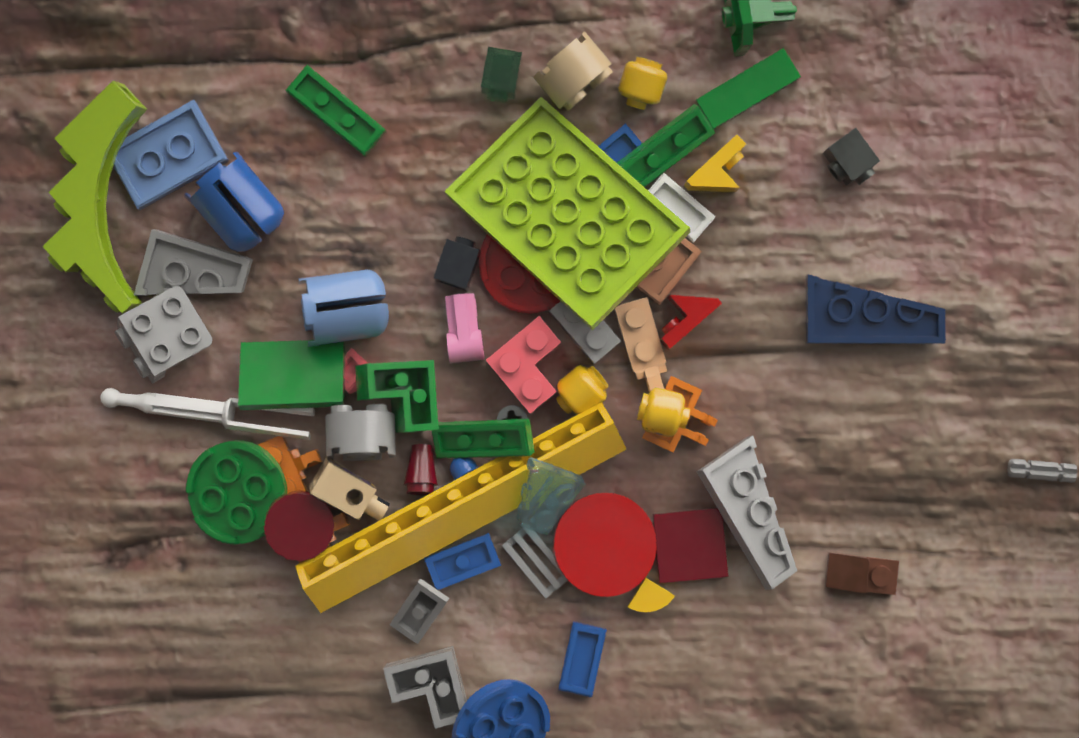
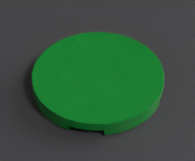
[186,440,287,545]

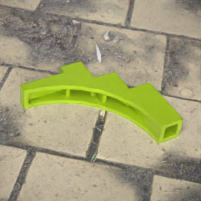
[42,81,147,313]

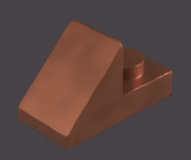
[825,552,899,595]

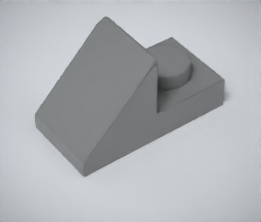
[390,578,449,644]

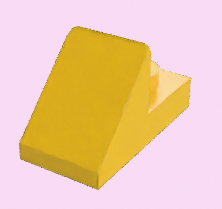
[684,134,746,192]

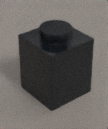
[433,236,480,292]

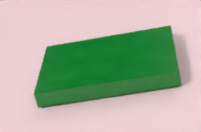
[238,340,345,410]

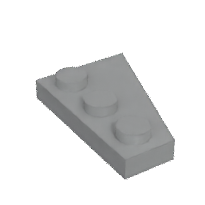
[134,229,253,295]

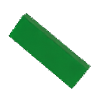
[695,48,801,130]
[285,65,386,157]
[617,104,715,187]
[432,419,535,459]

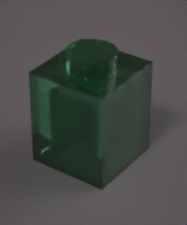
[481,47,522,103]

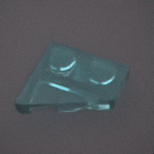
[516,457,586,535]

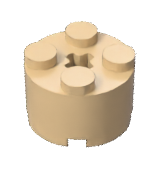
[533,32,613,111]

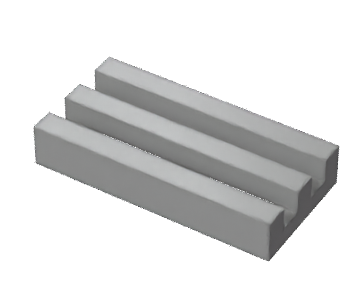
[502,523,568,599]

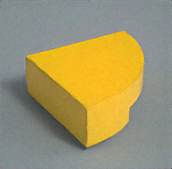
[627,577,675,612]

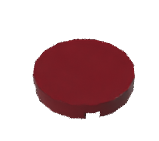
[264,490,335,561]

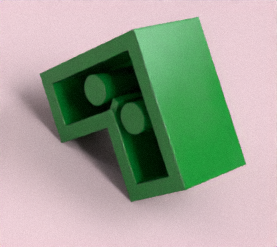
[355,360,439,433]

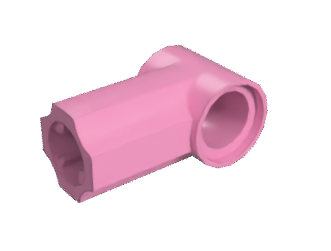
[445,293,484,364]

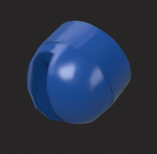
[450,458,479,480]

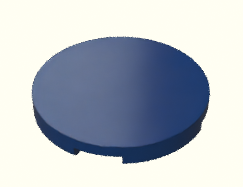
[452,679,550,738]

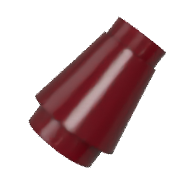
[403,444,438,495]

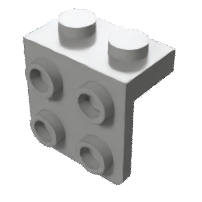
[115,286,212,384]

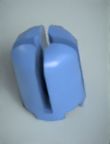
[298,269,389,347]

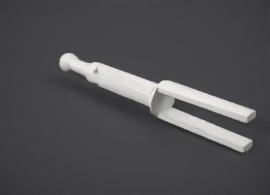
[100,388,315,440]

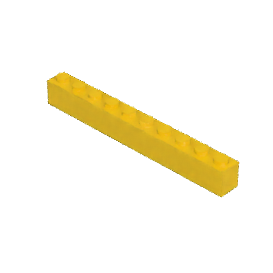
[295,402,627,613]

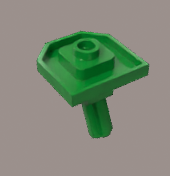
[721,0,797,57]

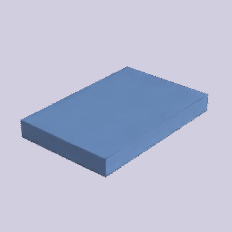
[113,100,229,210]

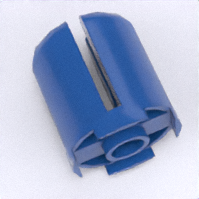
[184,152,284,252]

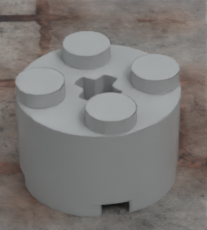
[325,404,396,461]

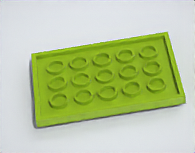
[444,97,690,330]

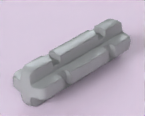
[1007,459,1077,483]

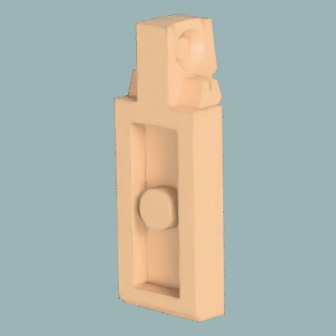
[614,297,667,392]

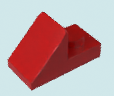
[660,295,722,350]

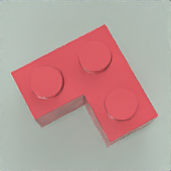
[486,316,561,414]

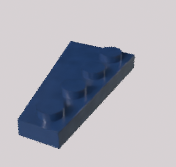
[806,274,946,344]

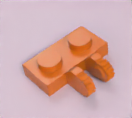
[642,376,718,453]

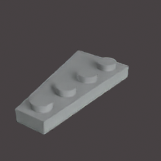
[696,435,797,590]

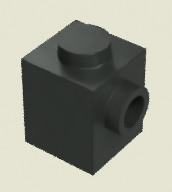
[823,128,880,186]

